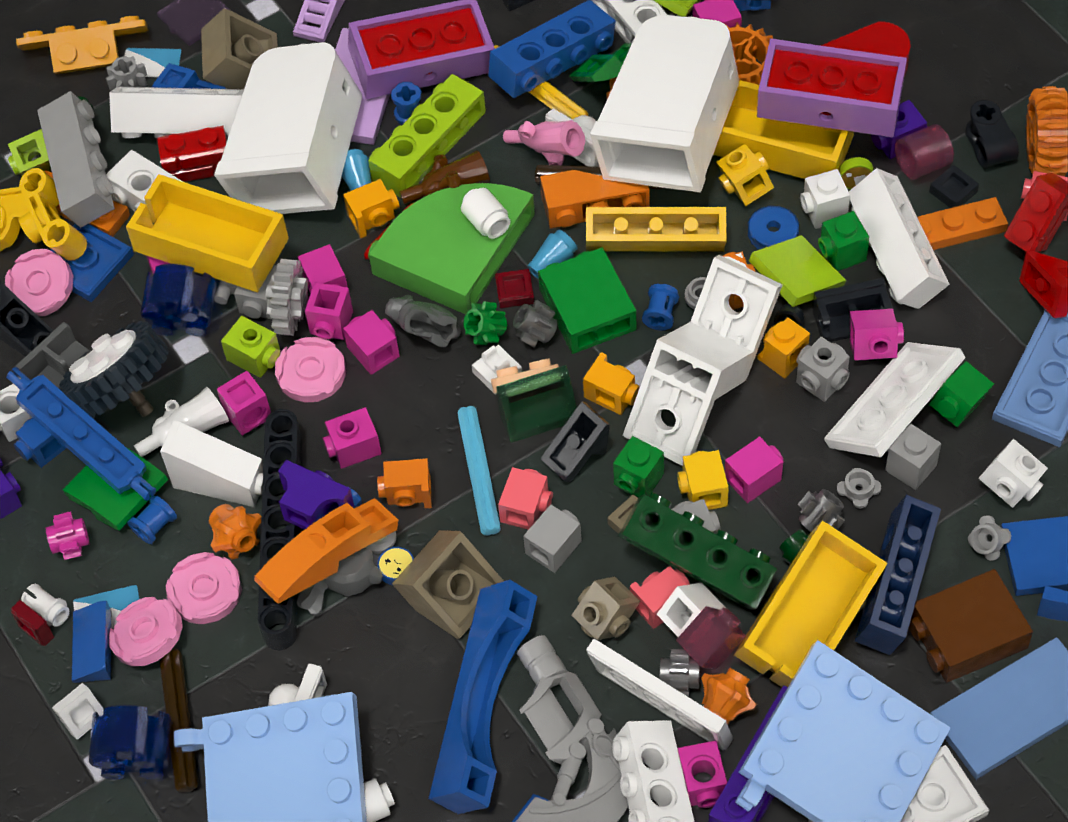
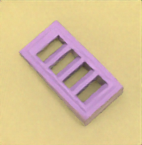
[293,0,345,43]

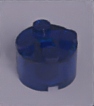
[140,264,216,337]
[89,705,171,780]

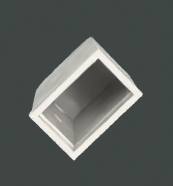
[590,15,739,193]
[214,42,362,214]

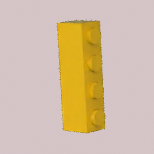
[586,207,726,251]

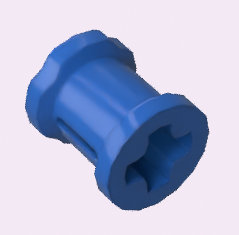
[391,82,421,125]
[642,284,679,331]
[128,496,177,544]

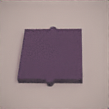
[157,0,231,46]

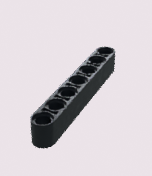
[258,409,302,651]

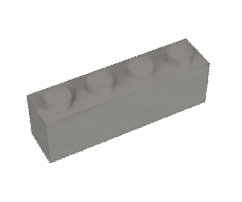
[37,91,115,228]

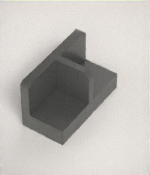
[15,322,91,388]

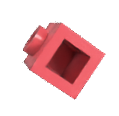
[498,467,553,530]

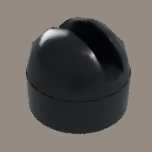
[774,303,805,327]

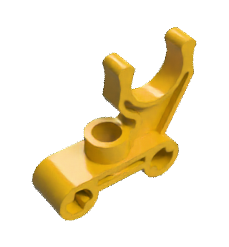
[0,168,87,261]

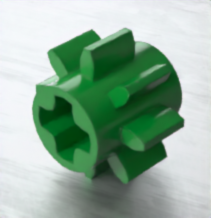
[464,301,507,345]

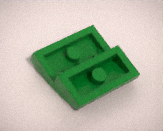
[569,43,632,82]
[63,447,169,531]

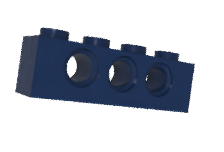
[854,495,941,655]

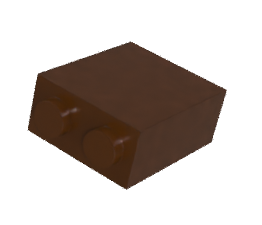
[909,569,1033,683]

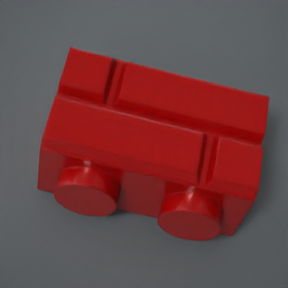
[157,125,227,182]
[1004,173,1068,252]

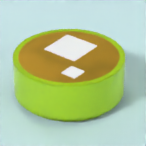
[839,157,874,189]

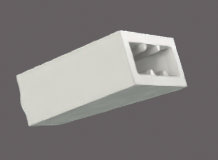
[160,421,263,507]

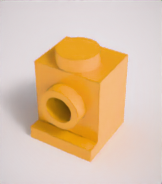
[343,179,400,238]
[757,317,810,379]
[583,352,640,415]

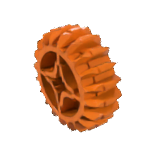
[725,22,773,85]
[1025,86,1068,176]

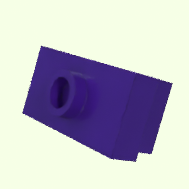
[278,460,355,529]

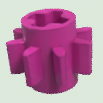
[46,511,89,560]

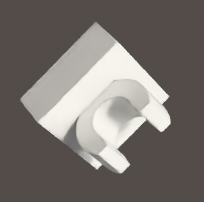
[472,345,522,395]
[52,683,107,740]

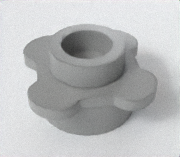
[837,468,881,508]
[968,515,1011,561]

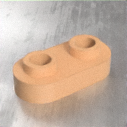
[490,358,561,393]

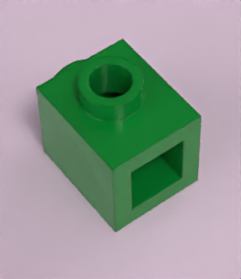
[818,211,870,271]
[929,361,994,427]
[613,436,664,497]

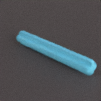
[457,406,501,536]

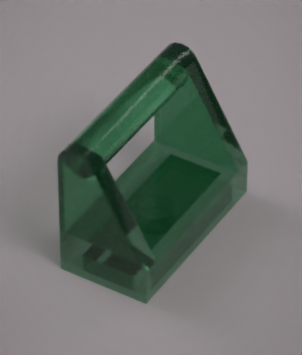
[496,365,577,443]

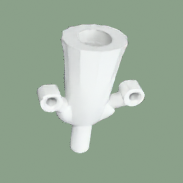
[134,387,229,457]

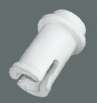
[21,583,70,626]

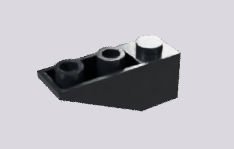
[0,281,53,357]

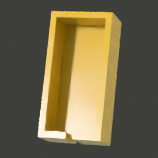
[713,80,854,179]
[126,174,289,293]
[734,520,887,687]

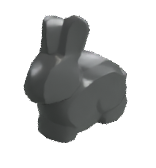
[385,295,462,347]
[297,548,383,616]

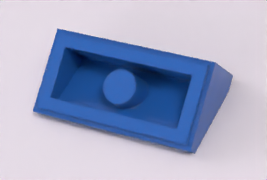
[72,601,111,683]

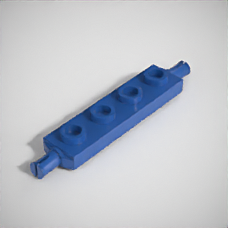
[6,367,156,501]

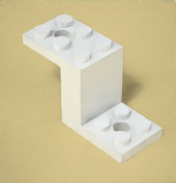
[623,255,783,466]

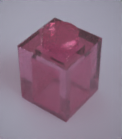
[676,606,746,670]

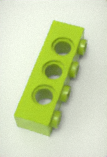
[368,74,486,198]

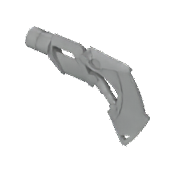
[516,635,628,822]

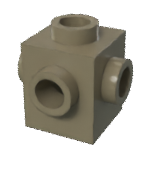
[572,577,641,640]

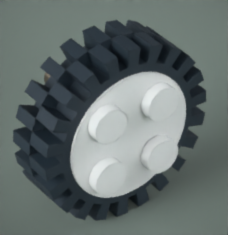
[59,321,169,417]

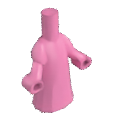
[503,120,585,165]

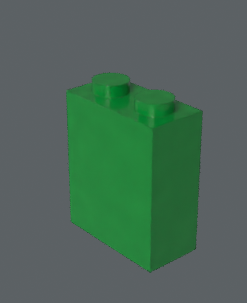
[538,247,637,354]

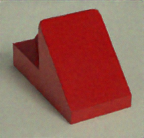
[1019,251,1068,318]

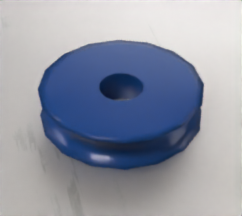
[748,206,799,250]

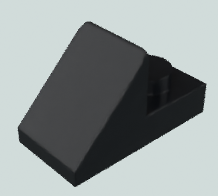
[540,401,610,482]

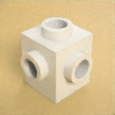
[979,439,1048,508]

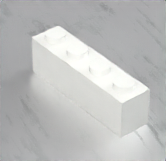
[109,87,244,140]
[849,168,950,309]

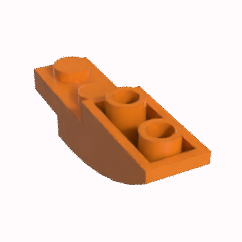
[254,498,398,604]

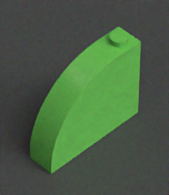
[368,183,535,315]

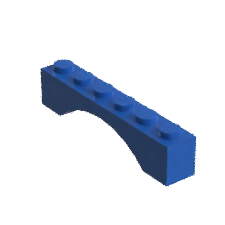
[428,580,538,814]

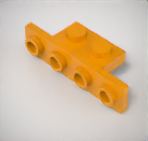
[16,16,149,74]

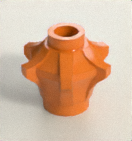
[209,504,262,560]
[701,668,758,724]

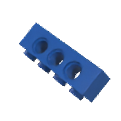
[488,0,616,98]

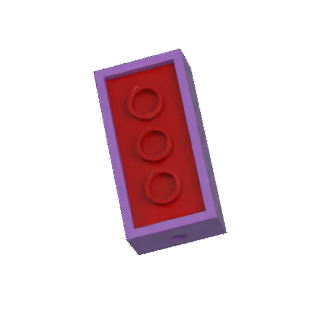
[348,0,495,99]
[757,39,907,137]

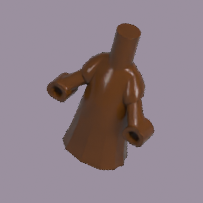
[399,150,490,204]

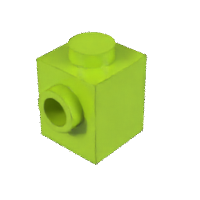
[221,316,281,378]

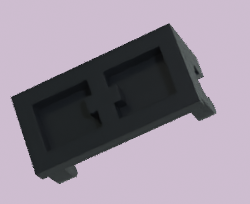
[813,278,892,342]

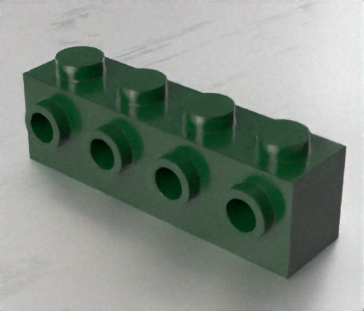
[617,492,778,610]

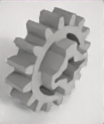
[265,259,309,336]

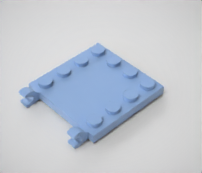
[735,640,950,822]
[174,692,367,822]

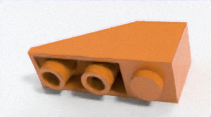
[540,170,650,229]

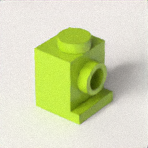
[8,129,51,176]

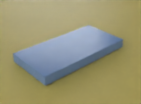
[992,309,1068,447]
[930,637,1068,779]

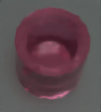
[895,124,954,180]

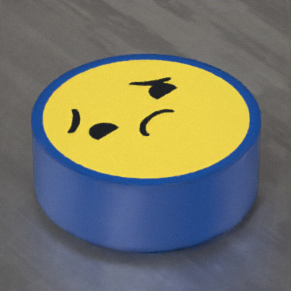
[377,547,414,585]

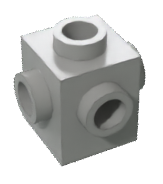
[796,337,850,402]

